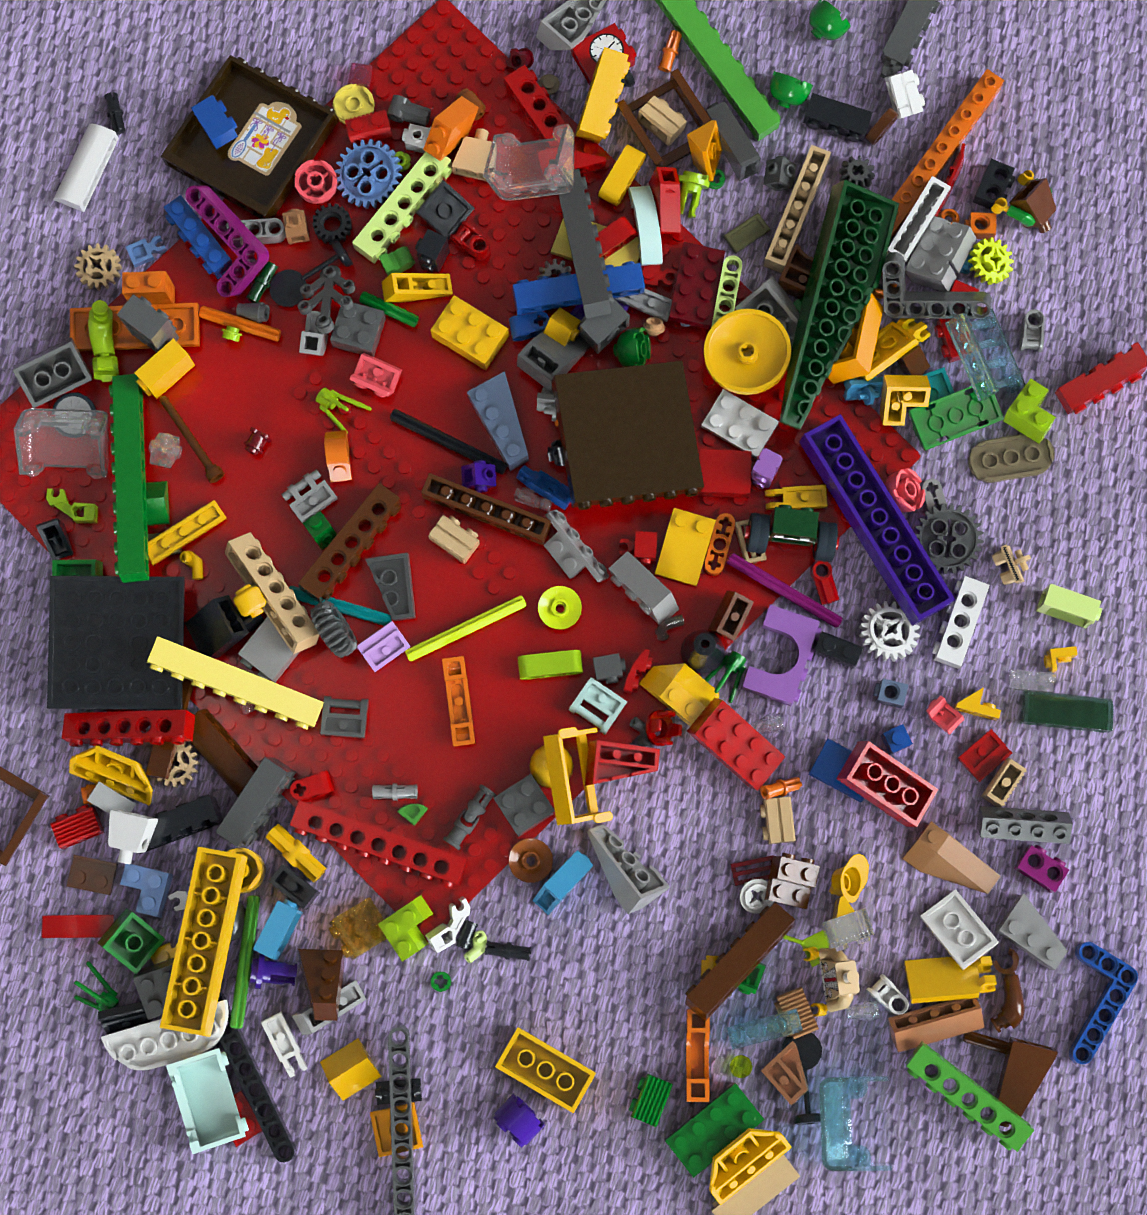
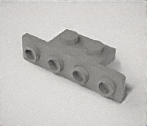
[544,510,609,582]

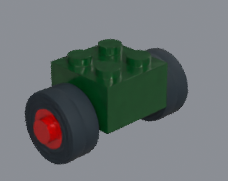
[744,505,839,562]

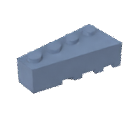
[467,371,529,471]

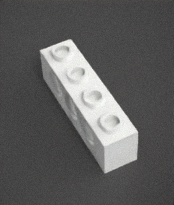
[932,576,990,669]

